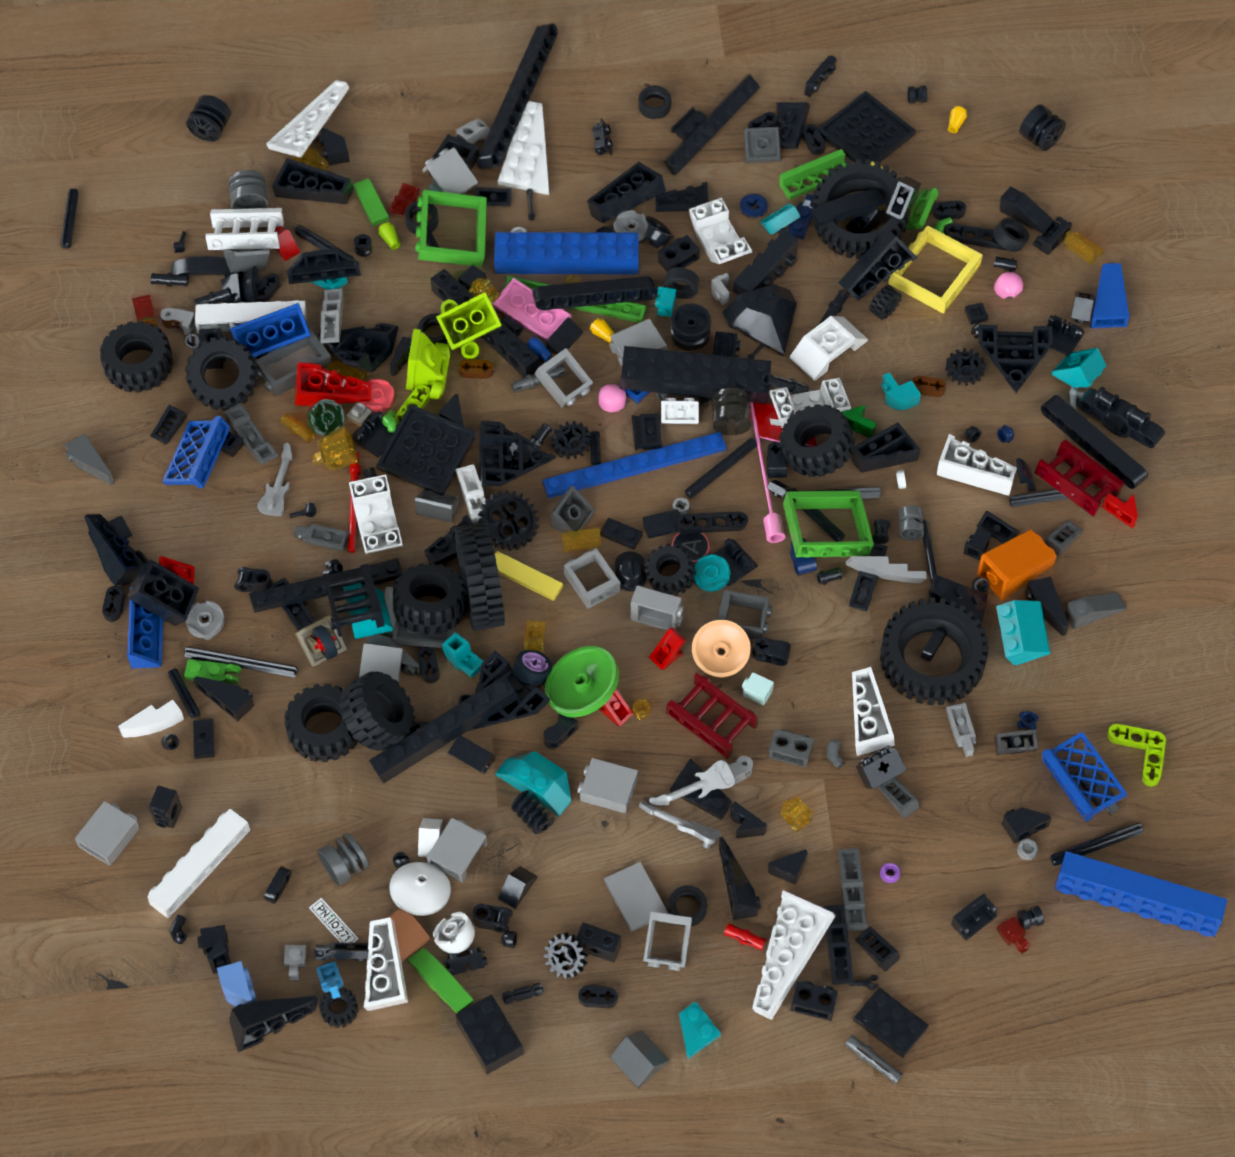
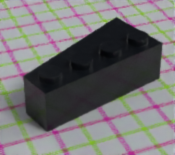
[587,162,666,223]
[733,228,798,296]
[838,229,918,301]

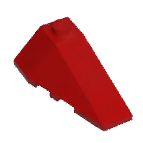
[295,362,371,407]

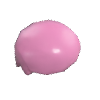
[994,272,1024,299]
[598,384,626,413]

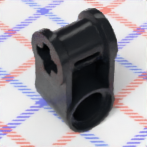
[767,442,787,479]
[234,567,273,592]
[752,637,791,666]
[473,904,513,933]

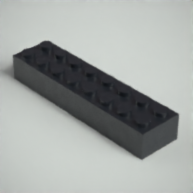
[620,346,771,404]

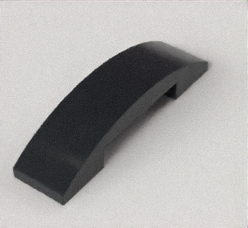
[171,256,243,279]

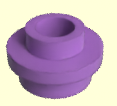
[880,863,901,883]

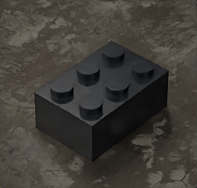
[127,560,199,626]
[455,994,524,1075]

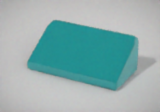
[760,203,800,235]

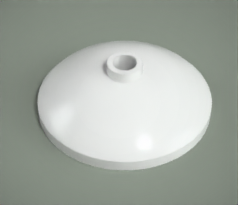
[389,862,451,916]

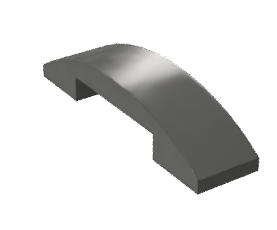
[224,403,278,465]

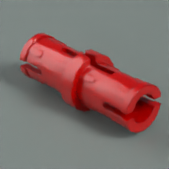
[724,923,767,951]

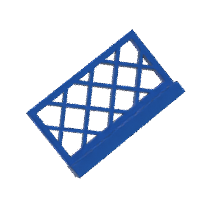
[162,416,230,488]
[1042,732,1127,822]

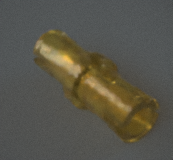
[280,413,315,443]

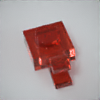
[996,917,1030,954]

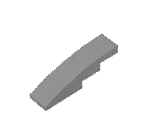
[321,289,344,344]
[846,556,927,583]

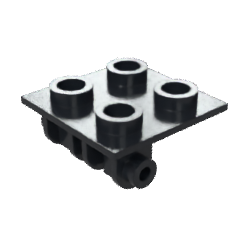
[1047,315,1085,356]
[351,411,394,457]
[714,538,758,587]

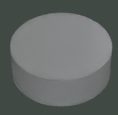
[1017,839,1038,860]

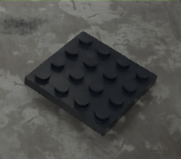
[817,91,916,164]
[376,404,477,496]

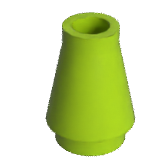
[378,222,401,250]

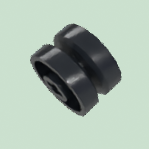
[671,303,711,351]

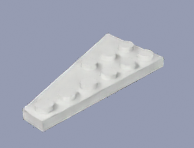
[498,101,549,195]

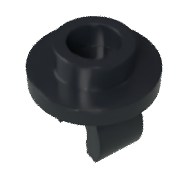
[322,559,343,575]

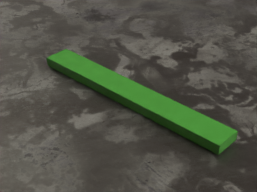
[503,276,647,323]

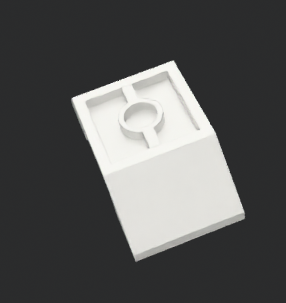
[689,198,752,264]
[790,316,868,381]
[769,378,851,424]
[349,474,403,554]

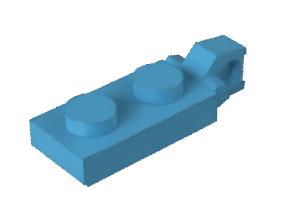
[316,961,343,999]

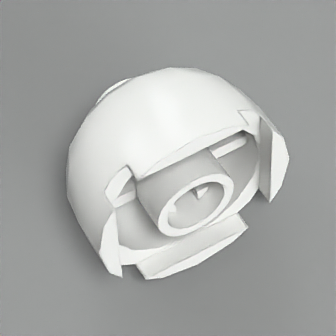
[433,912,475,954]

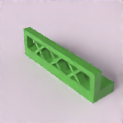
[779,149,846,200]

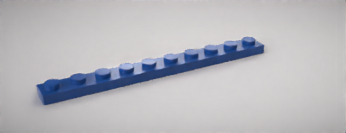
[542,432,726,499]

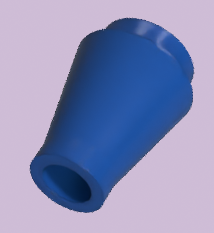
[526,337,553,362]

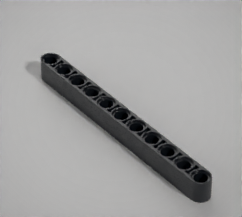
[477,23,558,170]

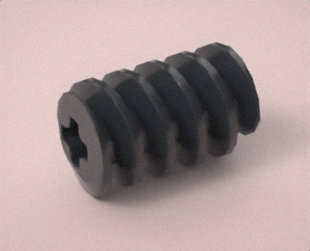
[511,790,555,834]

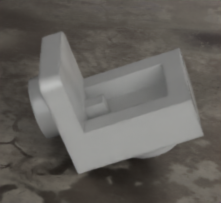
[711,273,729,306]

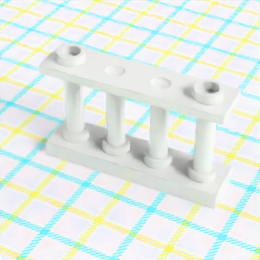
[206,208,284,250]

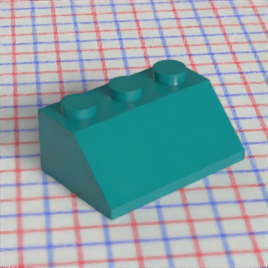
[343,583,393,639]
[996,600,1051,666]

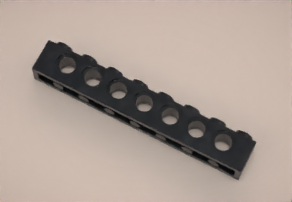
[430,269,540,378]

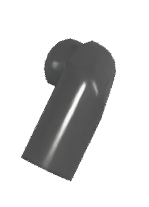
[826,740,845,769]

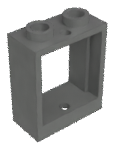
[718,590,772,639]

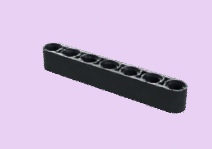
[532,276,657,310]
[1040,395,1148,489]

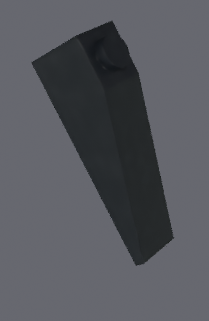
[84,514,148,586]
[719,837,761,920]
[229,996,318,1052]

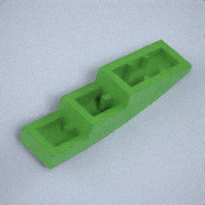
[407,947,474,1014]

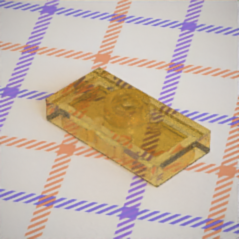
[561,527,602,552]

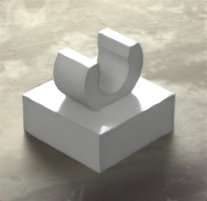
[346,402,373,427]

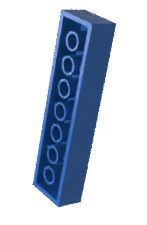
[494,232,639,275]
[1055,851,1228,937]

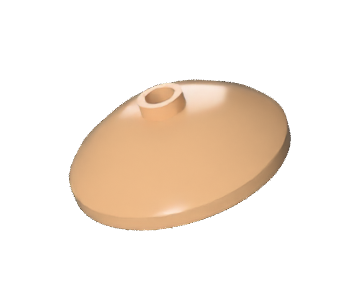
[692,620,750,678]

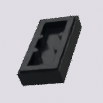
[193,719,215,759]

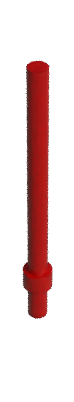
[348,451,361,553]

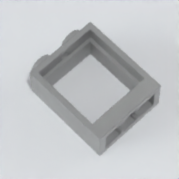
[535,348,593,408]
[564,548,620,609]
[631,586,684,630]
[643,912,692,971]

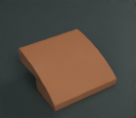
[388,908,431,963]

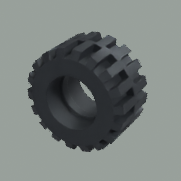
[645,544,696,596]

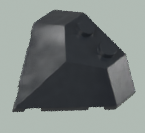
[723,284,797,356]
[318,323,398,372]
[978,324,1053,394]
[479,421,556,487]
[468,650,551,731]

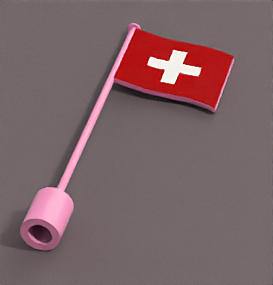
[748,402,817,543]

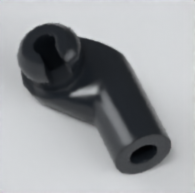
[169,915,187,944]

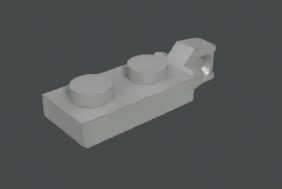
[945,703,976,757]

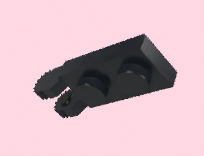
[805,55,837,98]

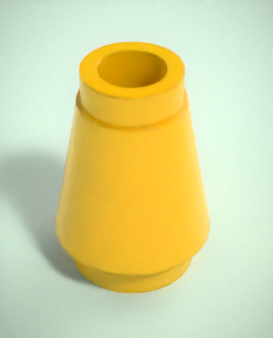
[948,106,967,133]
[590,318,615,343]

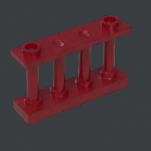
[1034,439,1125,517]
[666,672,758,759]

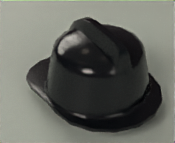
[645,216,675,248]
[615,551,646,592]

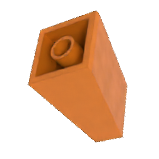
[977,529,1057,601]

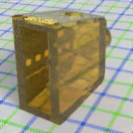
[312,426,359,470]

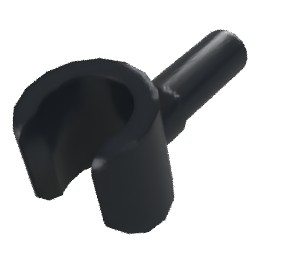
[173,231,186,253]
[289,503,316,518]
[849,975,879,991]

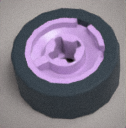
[513,649,552,686]

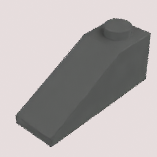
[65,434,114,485]
[1066,593,1126,629]

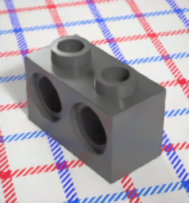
[768,729,814,768]

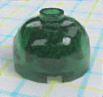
[306,399,345,437]

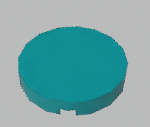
[694,554,731,592]

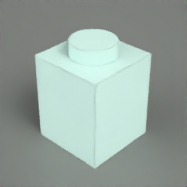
[742,672,774,706]

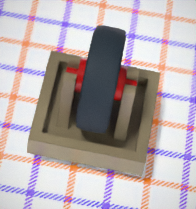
[294,615,347,667]

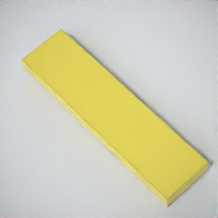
[495,551,563,601]

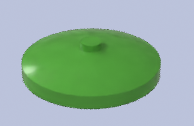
[545,646,619,717]

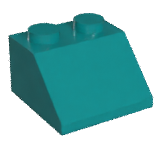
[1051,347,1107,388]

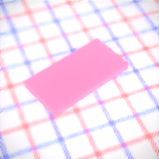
[492,278,572,341]

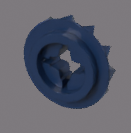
[740,194,768,219]

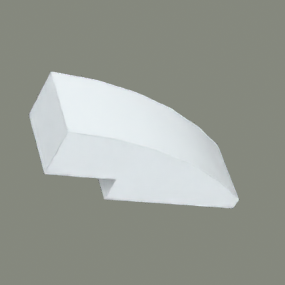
[456,464,485,523]
[118,700,184,738]

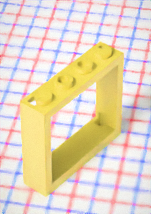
[888,225,983,314]

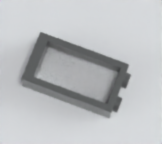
[255,330,332,396]

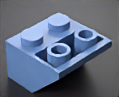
[217,961,257,1006]

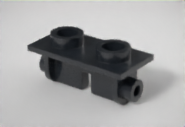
[593,118,613,156]
[444,948,488,976]

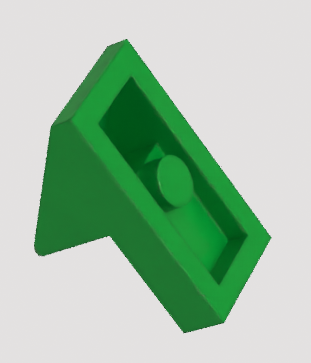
[841,405,876,438]

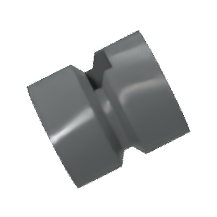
[898,505,924,541]

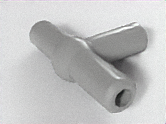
[1069,386,1085,409]

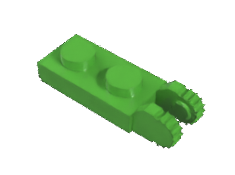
[907,187,938,230]
[184,659,241,684]

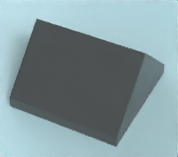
[223,249,270,273]
[551,485,596,539]
[415,489,461,523]
[610,1031,670,1088]

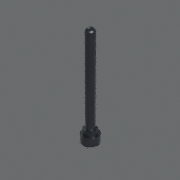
[923,520,938,601]

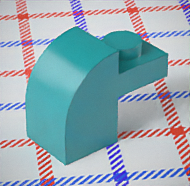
[881,372,921,410]
[442,632,484,678]

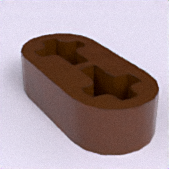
[459,359,494,379]
[912,376,946,397]

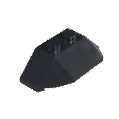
[287,248,361,284]

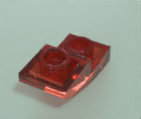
[388,183,420,217]

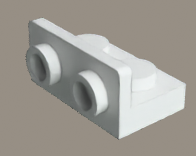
[661,398,699,424]

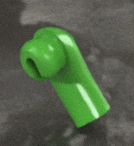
[933,217,953,234]
[382,410,398,432]

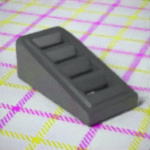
[1045,520,1083,557]
[878,777,919,818]

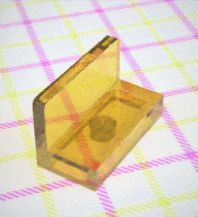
[1064,231,1104,265]

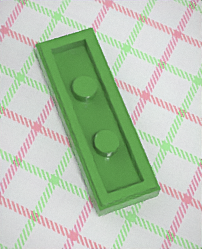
[353,178,389,226]

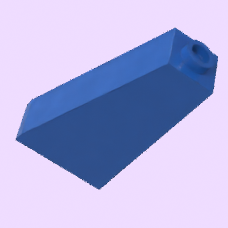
[1090,263,1130,328]

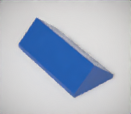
[230,303,311,358]
[127,587,163,668]

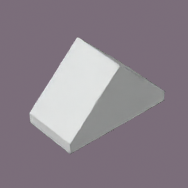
[418,818,443,857]

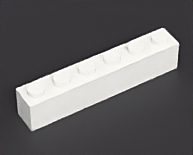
[195,300,307,333]
[147,809,250,919]

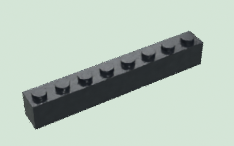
[369,675,518,783]

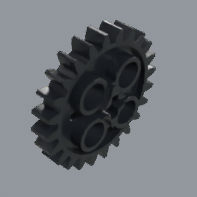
[478,490,539,551]

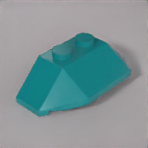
[495,751,571,817]

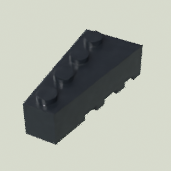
[272,158,354,204]

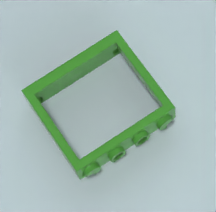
[415,190,487,267]
[783,491,874,558]

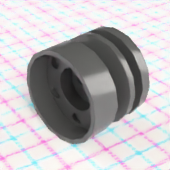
[228,170,268,209]
[317,832,369,886]

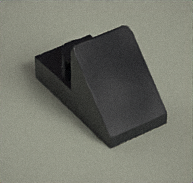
[729,802,767,838]

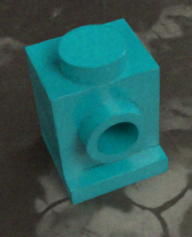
[655,287,676,317]

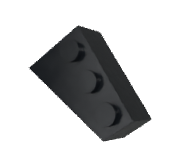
[851,422,920,473]

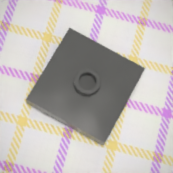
[743,127,781,163]

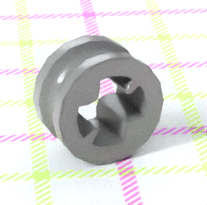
[673,497,690,515]

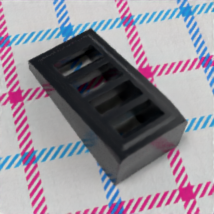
[390,336,412,376]
[150,405,187,445]
[220,432,244,457]
[855,926,900,971]

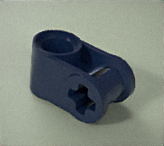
[789,538,817,576]

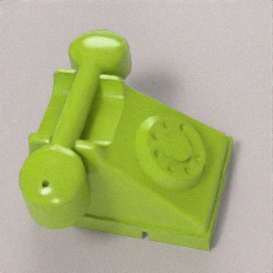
[436,292,502,360]
[406,329,450,400]

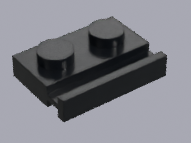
[671,107,707,140]
[632,413,662,450]

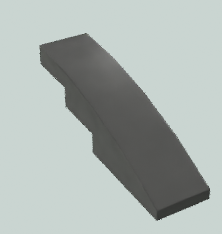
[838,848,867,931]

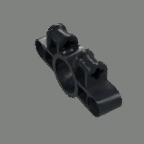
[1077,386,1165,448]

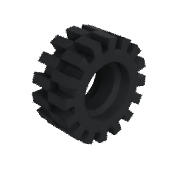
[869,285,902,320]
[319,987,358,1028]

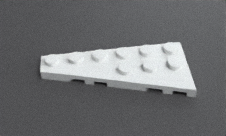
[266,80,349,157]
[752,890,835,1020]

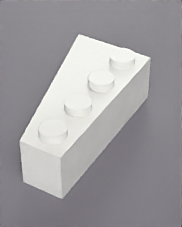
[937,434,1017,496]
[852,667,895,756]
[364,917,408,1011]

